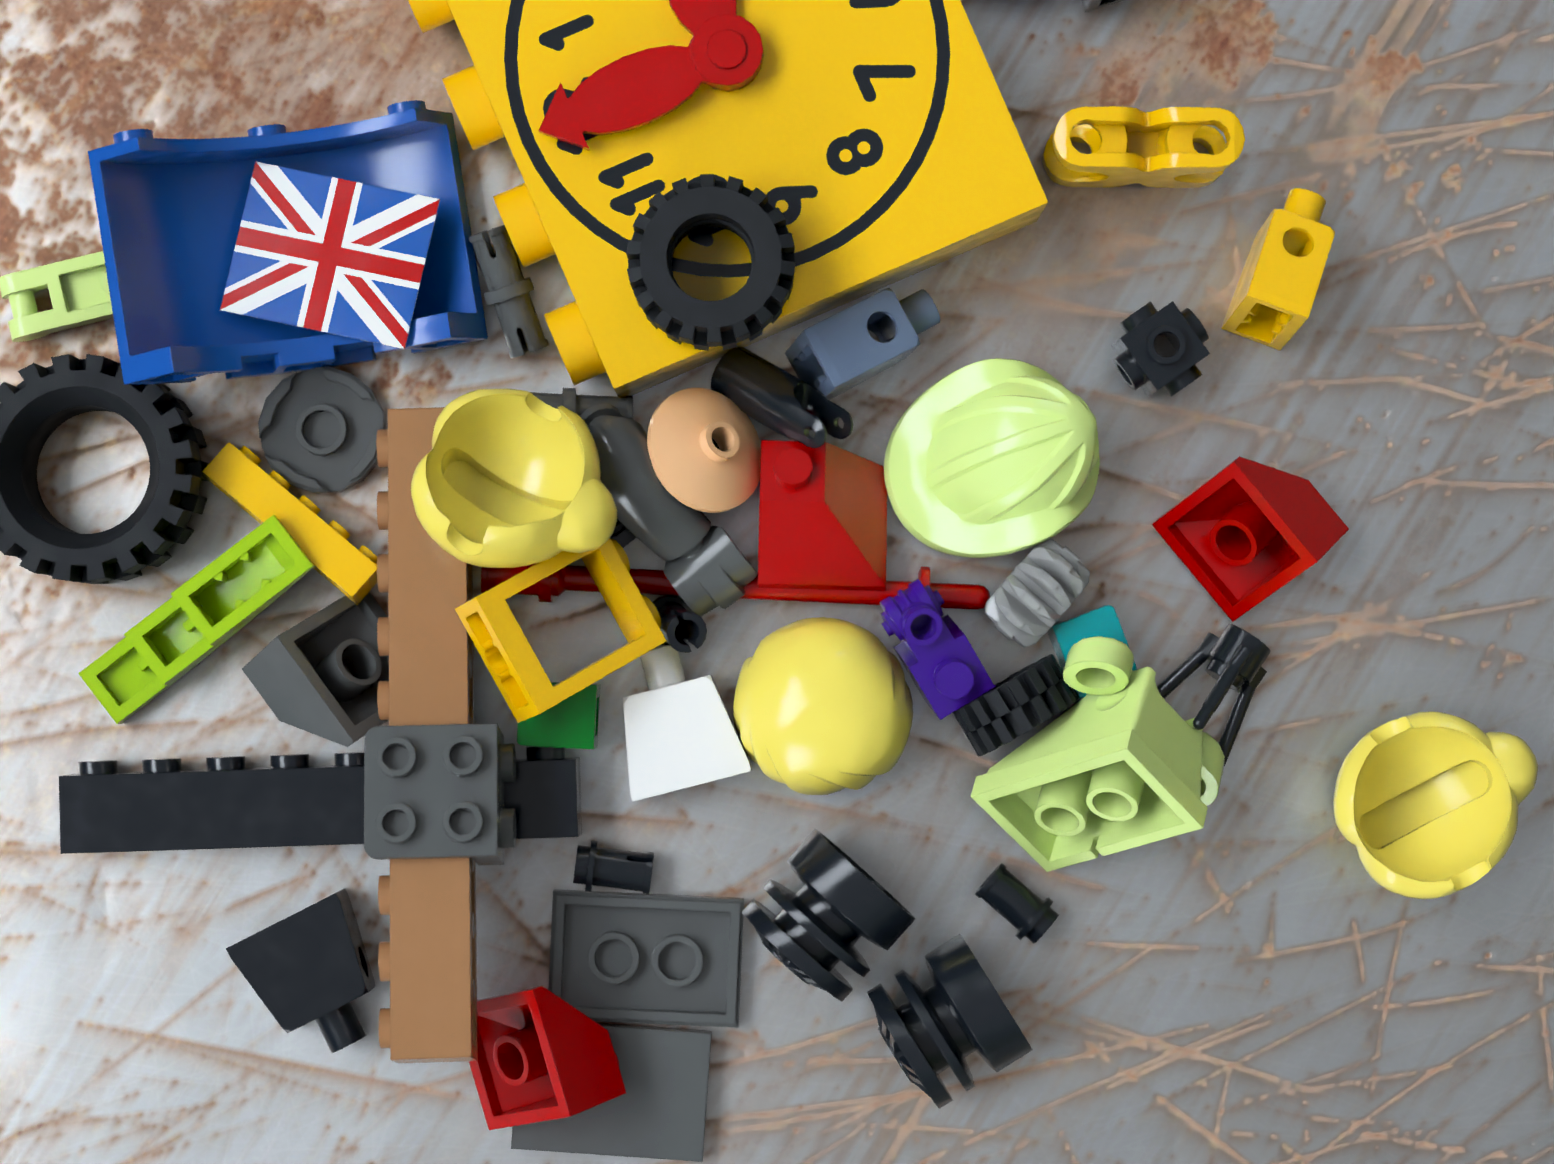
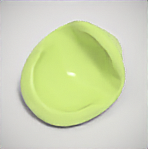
[884,358,1100,558]

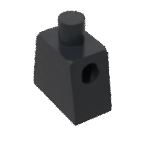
[226,888,375,1053]

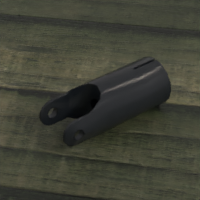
[710,347,853,448]

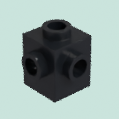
[1112,301,1210,397]

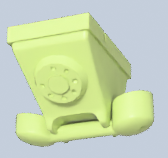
[970,636,1225,872]

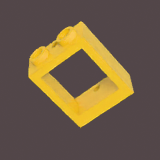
[455,538,666,723]

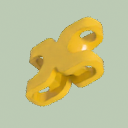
[1042,106,1245,188]

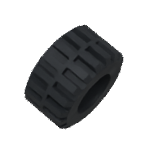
[626,174,795,351]

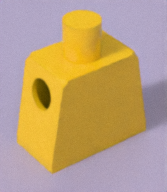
[1221,188,1335,350]

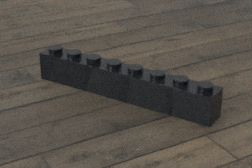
[59,747,582,854]

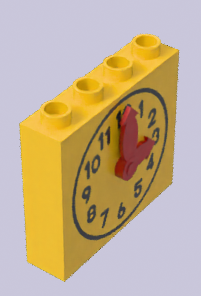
[408,0,1048,398]

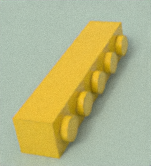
[202,442,378,605]

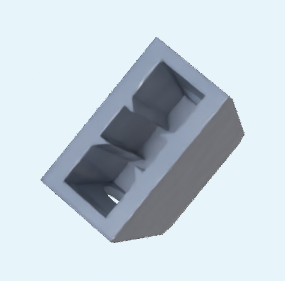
[785,288,940,400]

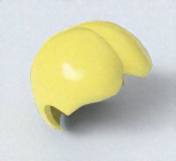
[411,389,617,568]
[1333,711,1538,899]

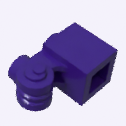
[880,579,995,720]

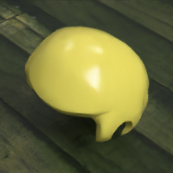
[733,617,913,795]

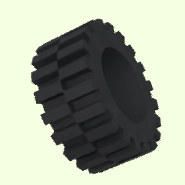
[0,354,209,584]

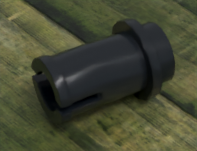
[652,595,707,653]
[573,840,654,894]
[975,863,1059,943]

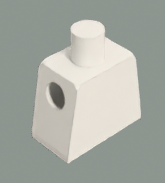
[623,646,752,802]

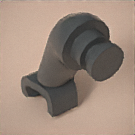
[580,403,758,616]

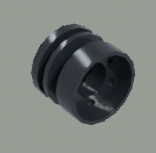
[742,829,915,1002]
[867,934,1033,1109]

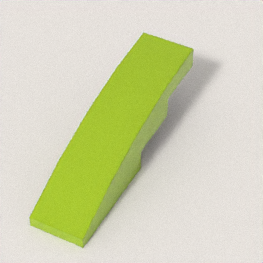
[78,515,315,724]

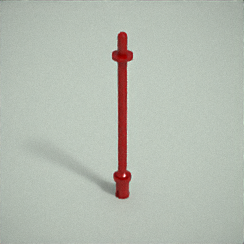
[481,563,990,610]

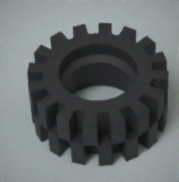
[953,654,1079,757]

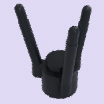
[1157,624,1271,766]

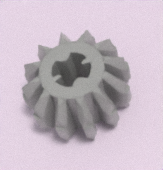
[984,538,1090,647]

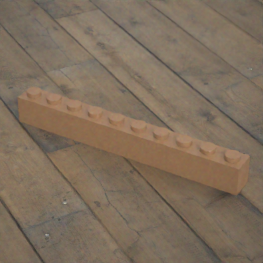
[376,407,478,1063]

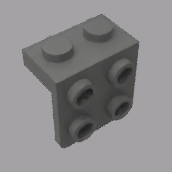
[364,724,516,865]

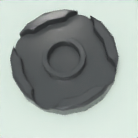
[258,366,386,494]

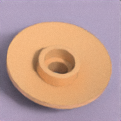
[647,388,761,513]

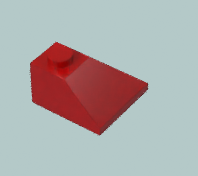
[758,440,887,591]
[1152,456,1349,622]
[469,986,626,1130]

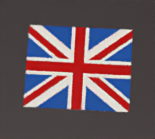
[220,161,440,349]

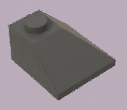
[242,592,389,747]

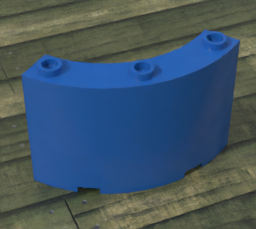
[88,100,488,385]

